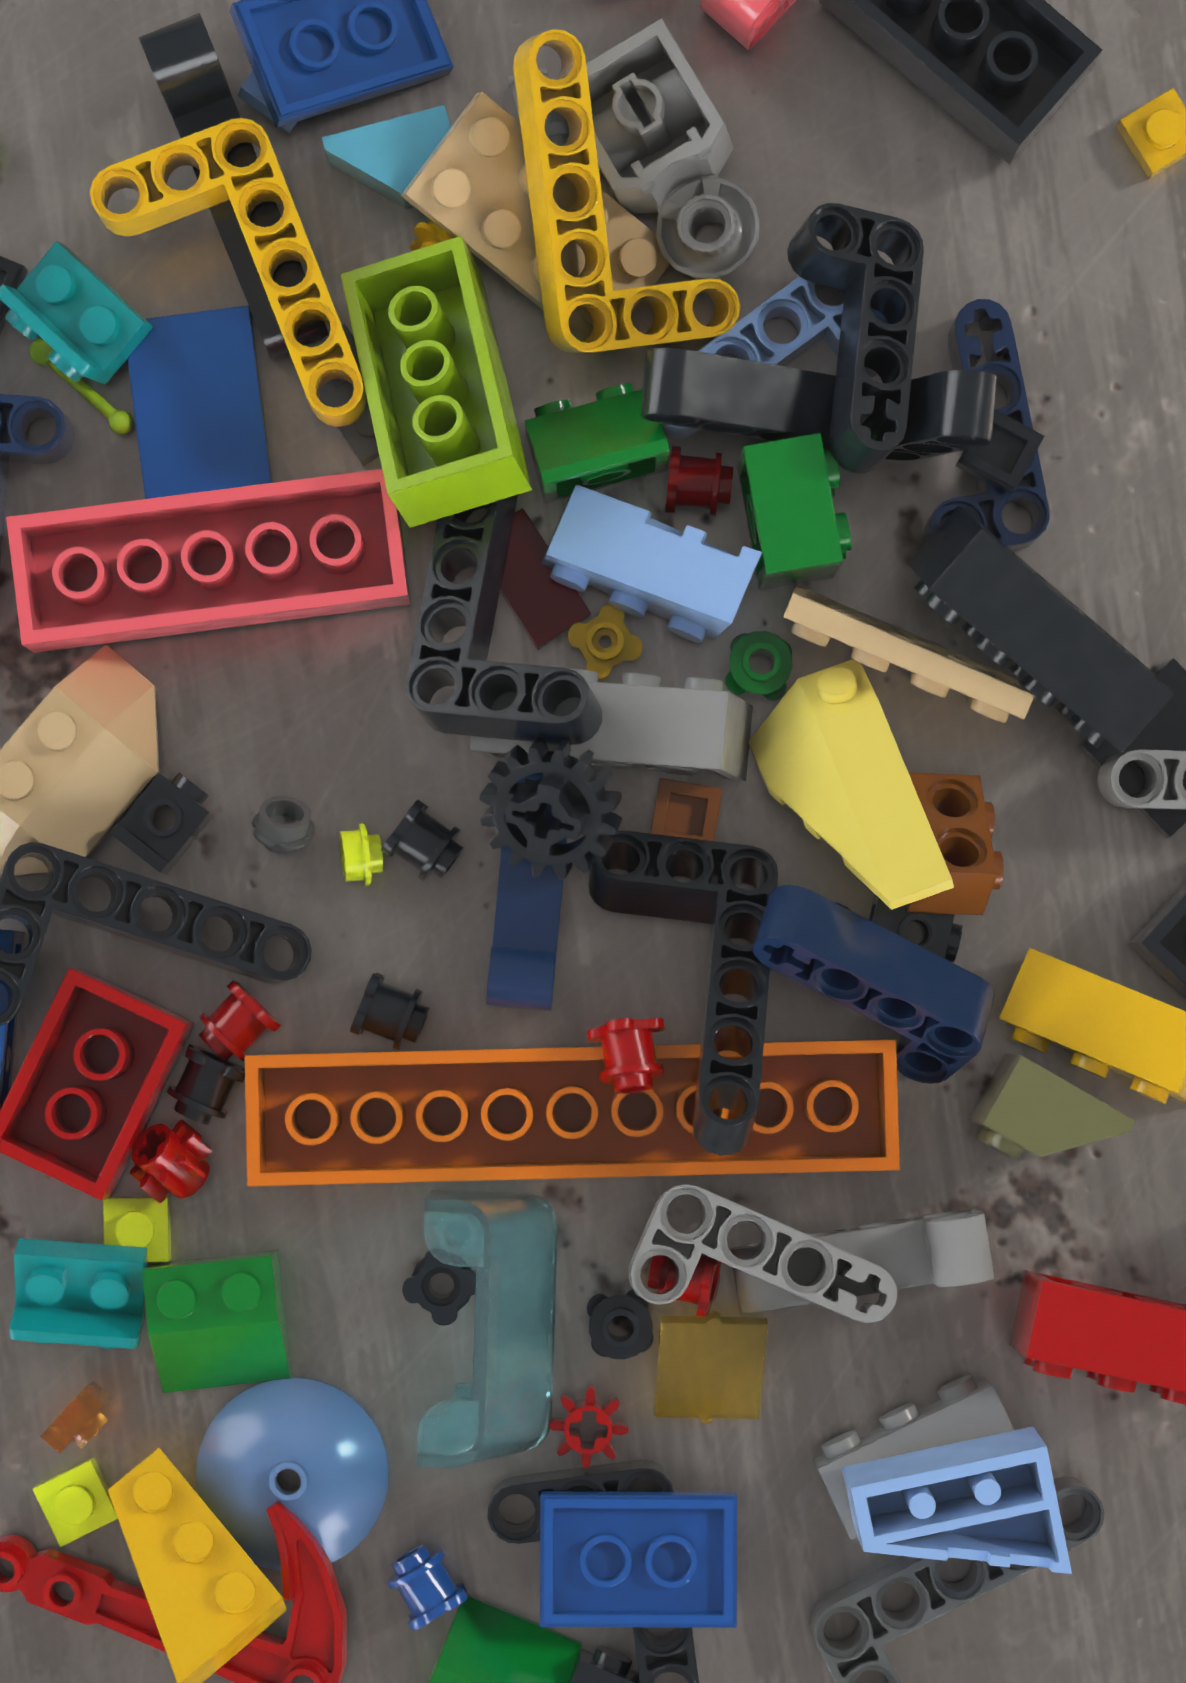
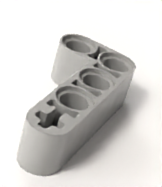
[628,1184,898,1323]
[730,1208,995,1313]

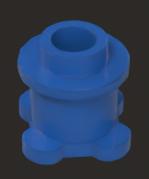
[386,1544,468,1631]

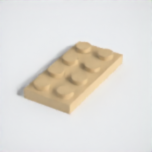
[401,91,670,354]
[783,584,1035,723]

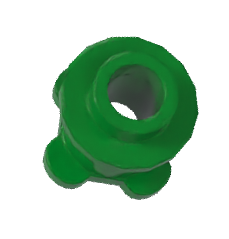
[725,631,793,701]

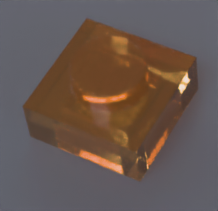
[40,1381,112,1454]

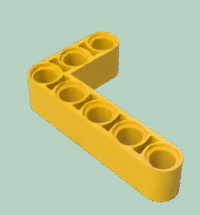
[513,29,740,353]
[90,118,367,427]

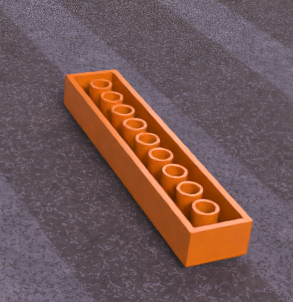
[245,1039,900,1186]

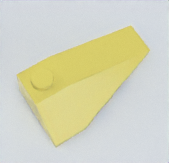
[748,659,954,910]

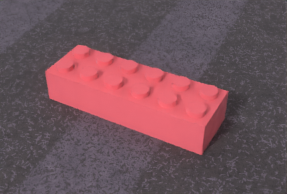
[6,469,411,653]

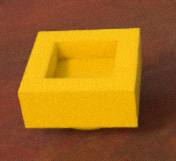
[1116,88,1186,179]

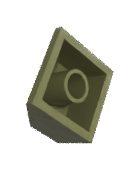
[968,1054,1136,1160]

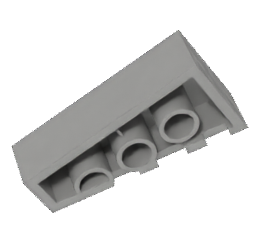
[470,669,753,781]

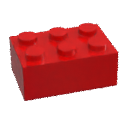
[0,968,195,1201]
[1009,1270,1186,1405]

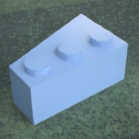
[541,484,762,643]
[842,1426,1072,1574]

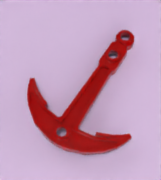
[0,1501,347,1683]

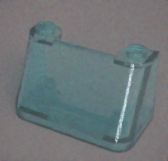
[416,1190,558,1468]

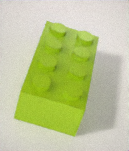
[340,235,532,528]

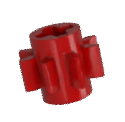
[130,1119,212,1203]
[548,1384,628,1469]

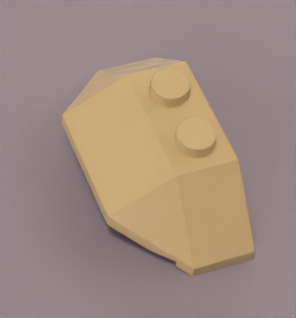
[0,644,159,876]

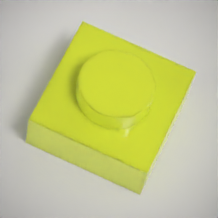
[103,1196,171,1262]
[32,1457,118,1547]

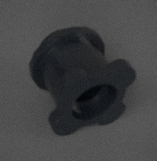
[381,800,464,881]
[350,972,430,1050]
[167,1044,245,1125]
[402,1247,480,1326]
[586,1289,654,1360]

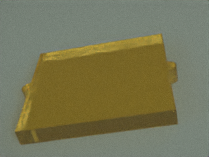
[653,1311,768,1423]

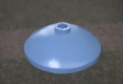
[196,1377,389,1571]

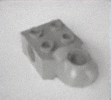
[586,18,760,279]

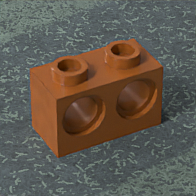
[906,772,1004,915]

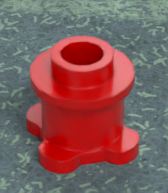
[665,446,734,516]
[199,980,281,1062]
[587,1018,665,1094]
[648,1254,721,1320]

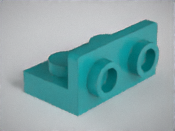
[0,241,153,385]
[9,1238,147,1349]

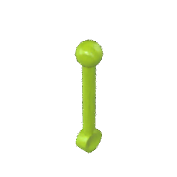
[29,339,134,435]

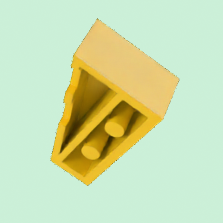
[999,947,1186,1104]
[108,1448,287,1683]

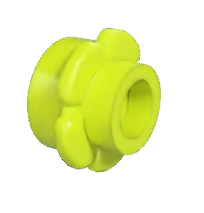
[339,823,383,886]

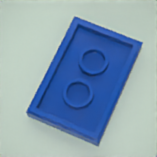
[230,0,453,128]
[127,305,273,499]
[540,1491,737,1628]

